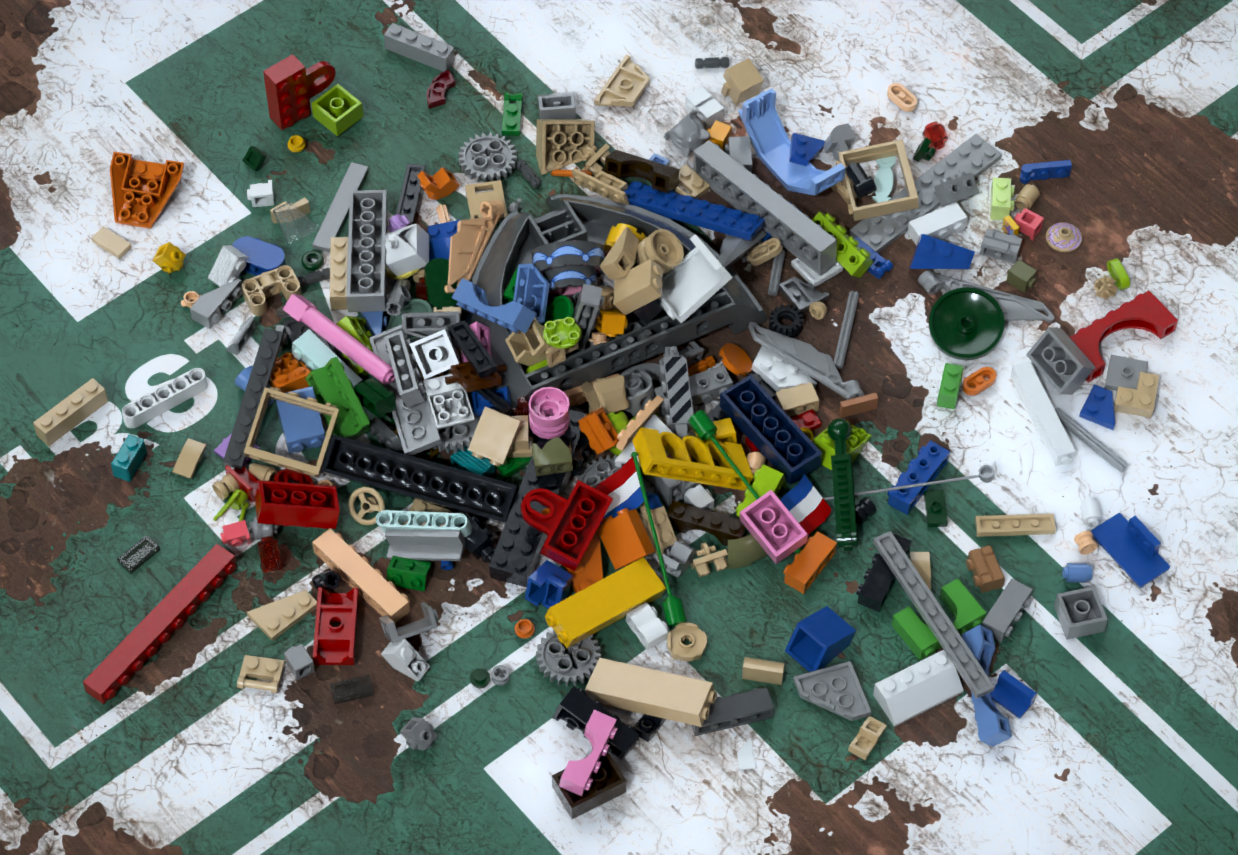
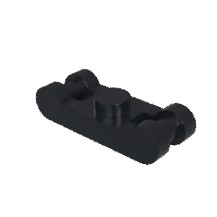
[570,434,594,476]

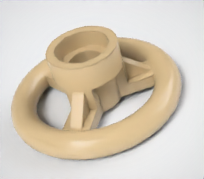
[348,487,385,525]

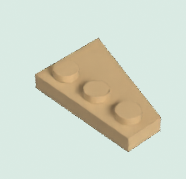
[247,590,317,642]

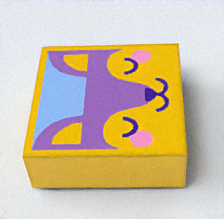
[1002,215,1020,236]

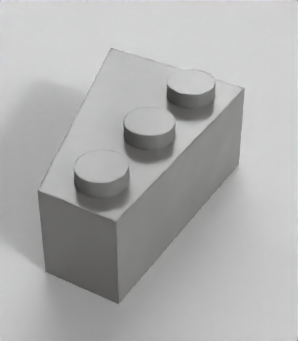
[402,311,460,349]

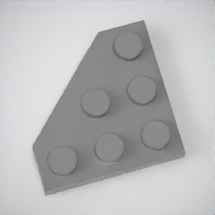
[793,661,871,721]

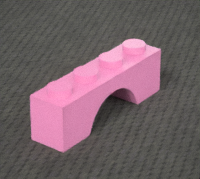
[559,710,618,796]

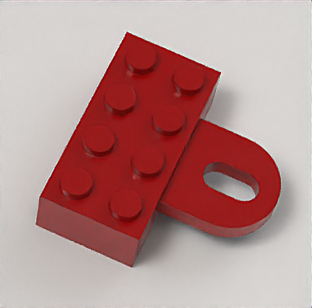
[263,54,336,130]
[255,469,340,529]
[520,480,613,572]

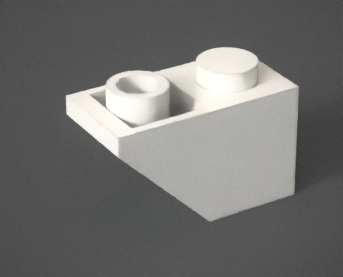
[381,639,430,681]

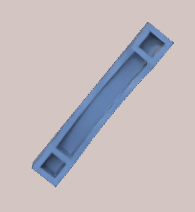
[451,278,537,334]
[961,625,1012,747]

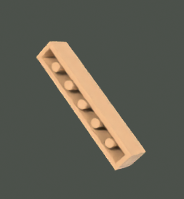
[312,528,410,624]

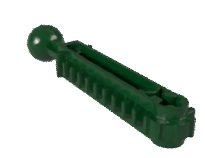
[827,418,858,551]

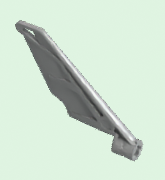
[918,270,1055,323]
[748,321,864,400]

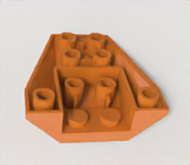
[110,152,184,229]

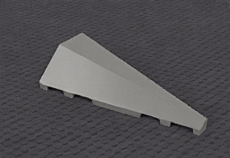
[718,229,767,269]

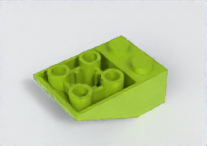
[813,420,872,470]

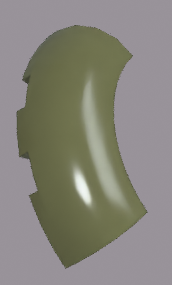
[727,534,768,569]

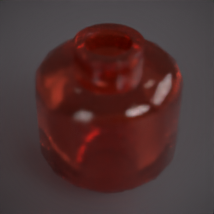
[922,122,948,150]

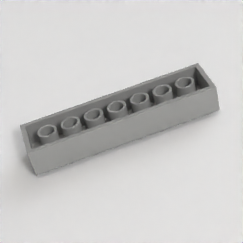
[346,190,388,312]

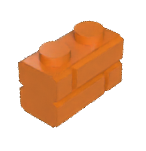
[578,407,619,454]

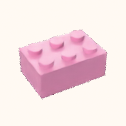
[740,490,808,564]

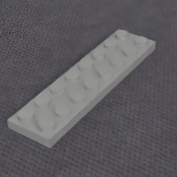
[369,325,442,456]

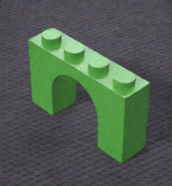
[892,578,986,660]

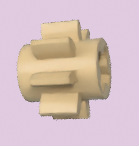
[1094,275,1117,300]

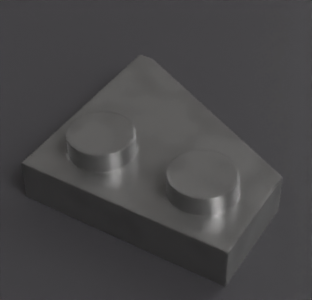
[779,277,830,313]

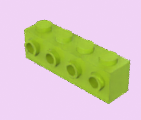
[812,212,874,278]

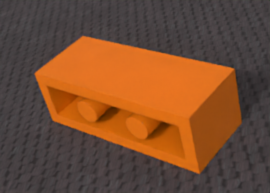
[783,531,837,594]

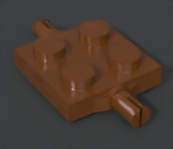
[445,362,507,392]

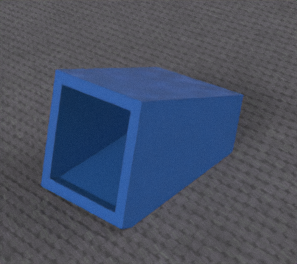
[785,606,856,672]

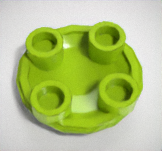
[543,317,581,349]

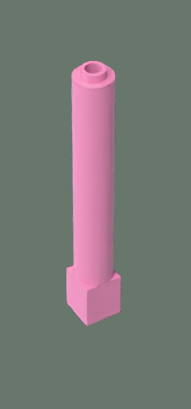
[283,294,395,385]

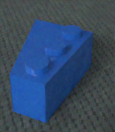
[908,234,975,270]

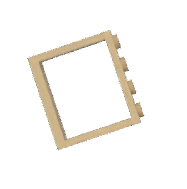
[836,139,919,221]
[244,387,340,478]

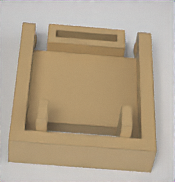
[465,180,507,222]

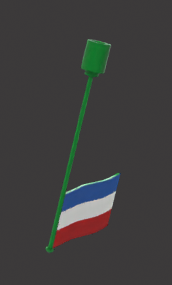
[688,410,832,554]
[595,452,687,627]

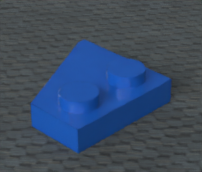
[1079,384,1115,430]

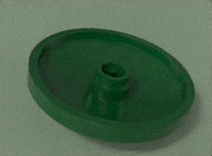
[929,287,1004,360]

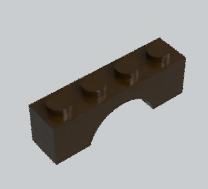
[604,150,680,193]
[667,500,747,546]

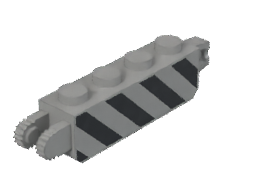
[659,346,694,439]

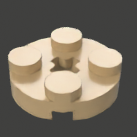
[667,623,707,662]

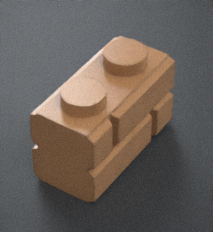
[966,545,1005,593]

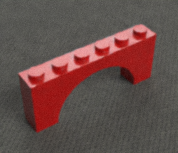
[1068,290,1178,383]

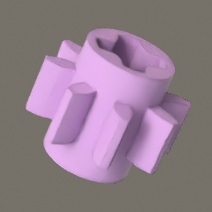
[387,214,410,232]

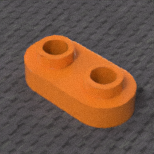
[962,367,997,396]

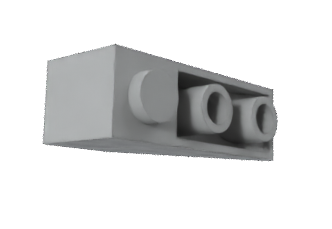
[190,279,243,329]

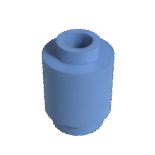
[1062,563,1092,583]

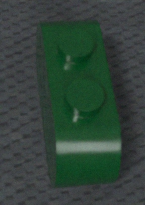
[424,258,459,310]

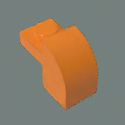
[417,167,460,200]

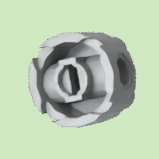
[621,370,655,416]

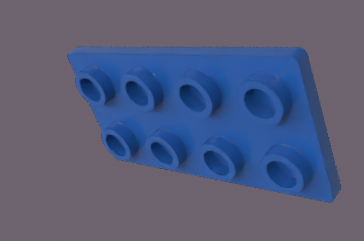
[1091,513,1170,588]

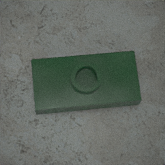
[923,490,948,528]

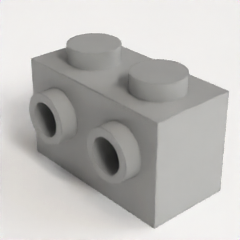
[934,172,980,207]

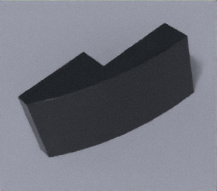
[633,714,666,742]

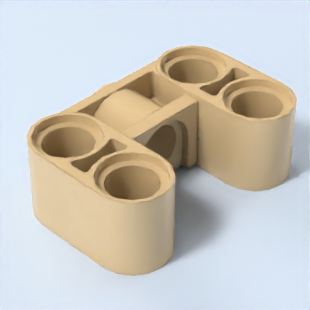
[242,265,302,316]

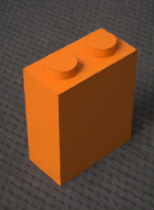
[597,508,655,570]

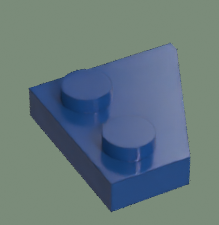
[789,133,825,166]

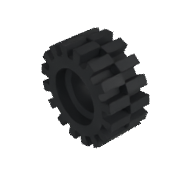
[769,305,803,338]

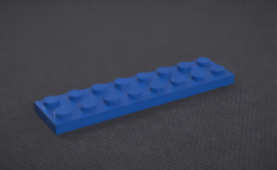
[624,181,765,241]

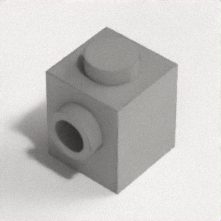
[284,644,315,680]

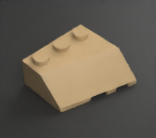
[536,119,595,175]

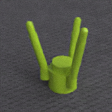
[213,489,249,521]

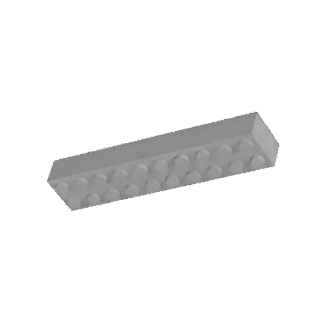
[693,140,837,276]

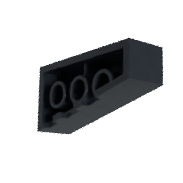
[552,686,639,760]

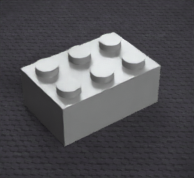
[1026,327,1095,395]

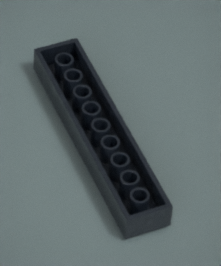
[489,410,586,588]
[322,434,519,525]

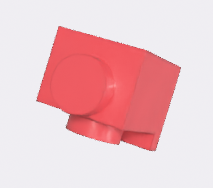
[1014,208,1044,241]
[220,520,251,547]

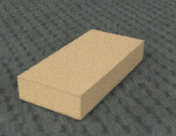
[91,226,132,259]

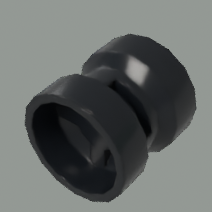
[855,497,877,524]

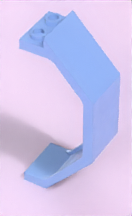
[738,88,845,195]

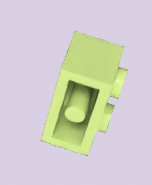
[990,177,1014,220]

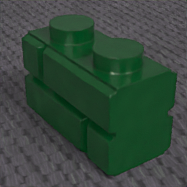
[354,378,396,418]

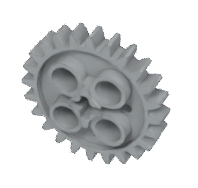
[459,132,517,182]
[433,407,481,453]
[575,455,624,488]
[536,630,601,687]

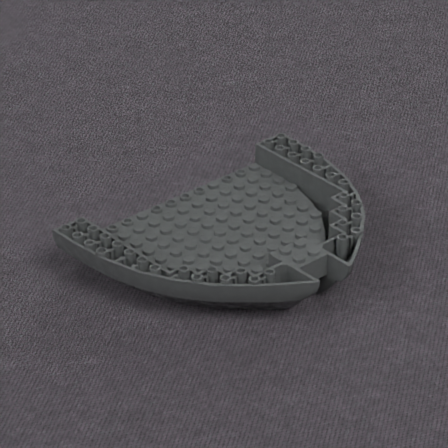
[462,194,767,419]

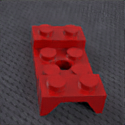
[313,587,359,665]

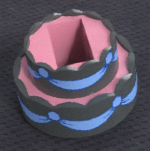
[531,240,605,298]

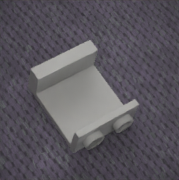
[379,602,439,643]

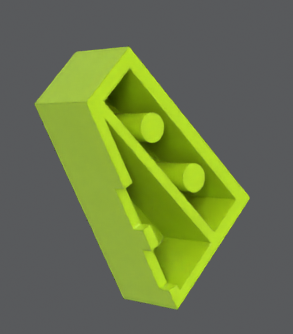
[336,316,373,376]
[736,464,787,520]

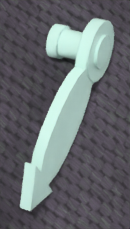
[872,156,896,203]

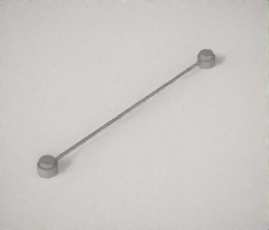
[823,465,995,500]

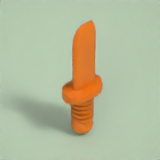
[551,167,592,179]

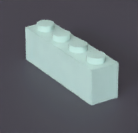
[292,329,362,390]

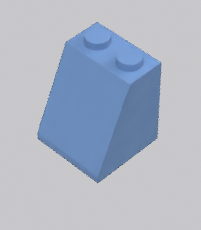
[276,386,325,453]

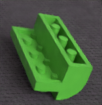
[305,357,370,440]

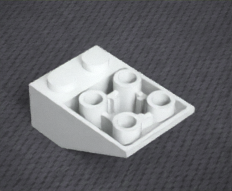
[423,374,475,429]

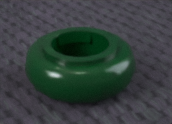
[301,251,324,271]

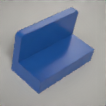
[990,670,1037,718]

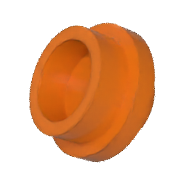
[515,619,535,639]

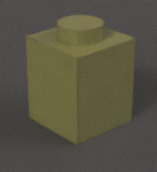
[1006,260,1037,293]

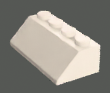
[873,650,964,727]

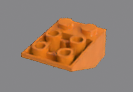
[269,352,311,393]

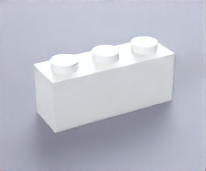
[907,202,967,245]

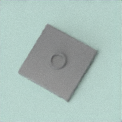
[1104,354,1148,391]

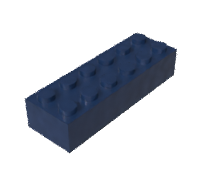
[719,375,822,485]

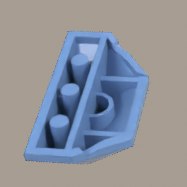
[508,264,550,336]

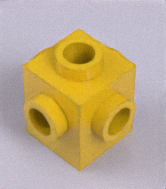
[152,242,186,274]

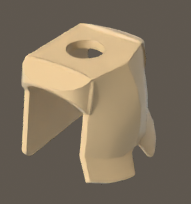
[581,375,629,414]

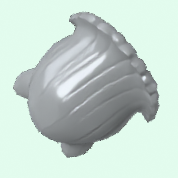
[664,110,710,157]

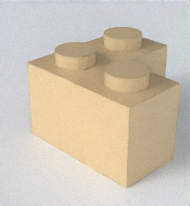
[1114,372,1159,418]

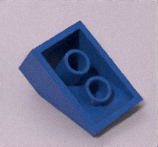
[427,220,461,261]

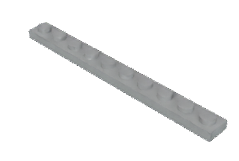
[873,531,995,699]

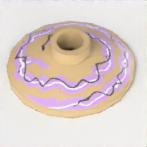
[1046,222,1082,252]

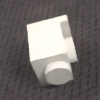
[247,180,274,207]

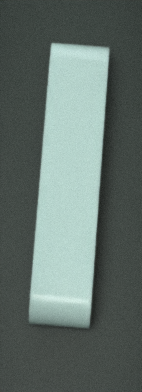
[376,510,473,537]

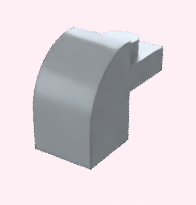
[824,123,856,161]
[662,541,698,578]

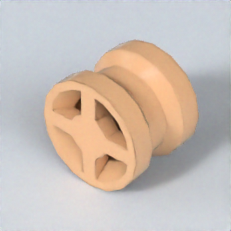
[1074,531,1098,555]

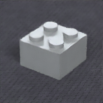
[1054,586,1108,640]

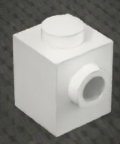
[684,484,714,511]

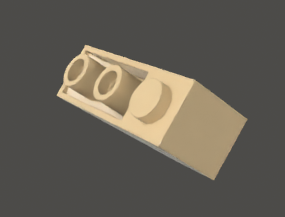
[599,227,639,280]

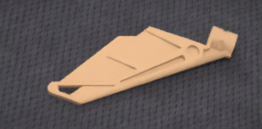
[444,200,504,293]

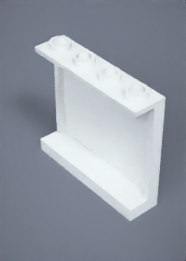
[659,234,733,323]

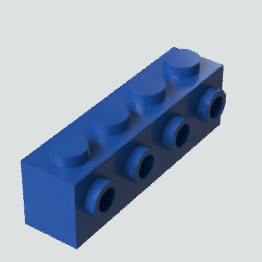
[887,440,950,515]

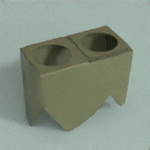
[531,437,573,476]

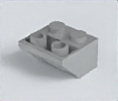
[537,92,576,119]

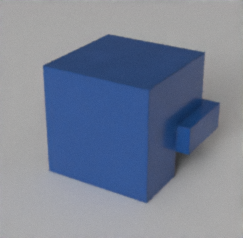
[525,560,573,609]

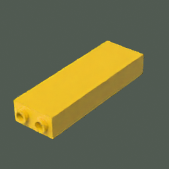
[544,557,666,648]

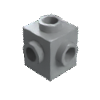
[400,717,437,750]

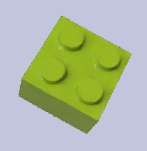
[311,84,364,136]

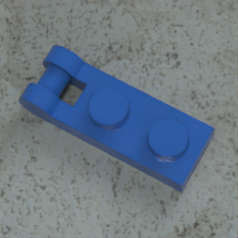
[1020,160,1072,184]
[855,236,893,279]

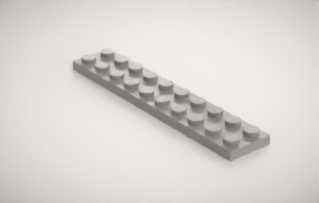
[849,134,1002,253]

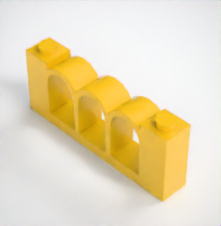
[632,427,753,491]

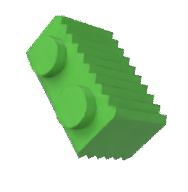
[937,363,964,409]

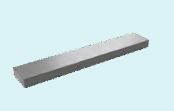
[312,162,369,253]

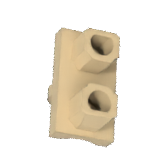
[582,144,611,176]
[690,543,728,578]

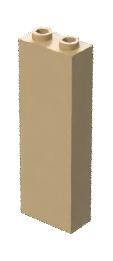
[585,658,717,727]

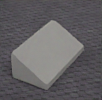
[226,316,256,355]

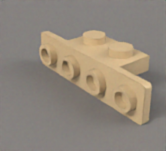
[571,168,629,205]

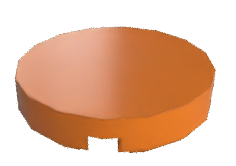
[719,343,752,376]

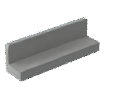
[385,529,466,561]

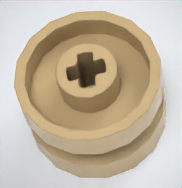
[636,229,684,276]

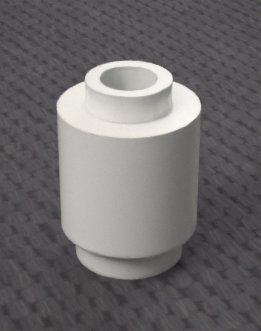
[1080,497,1103,527]

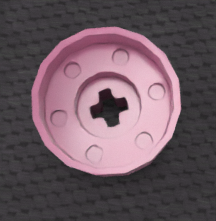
[529,387,570,439]

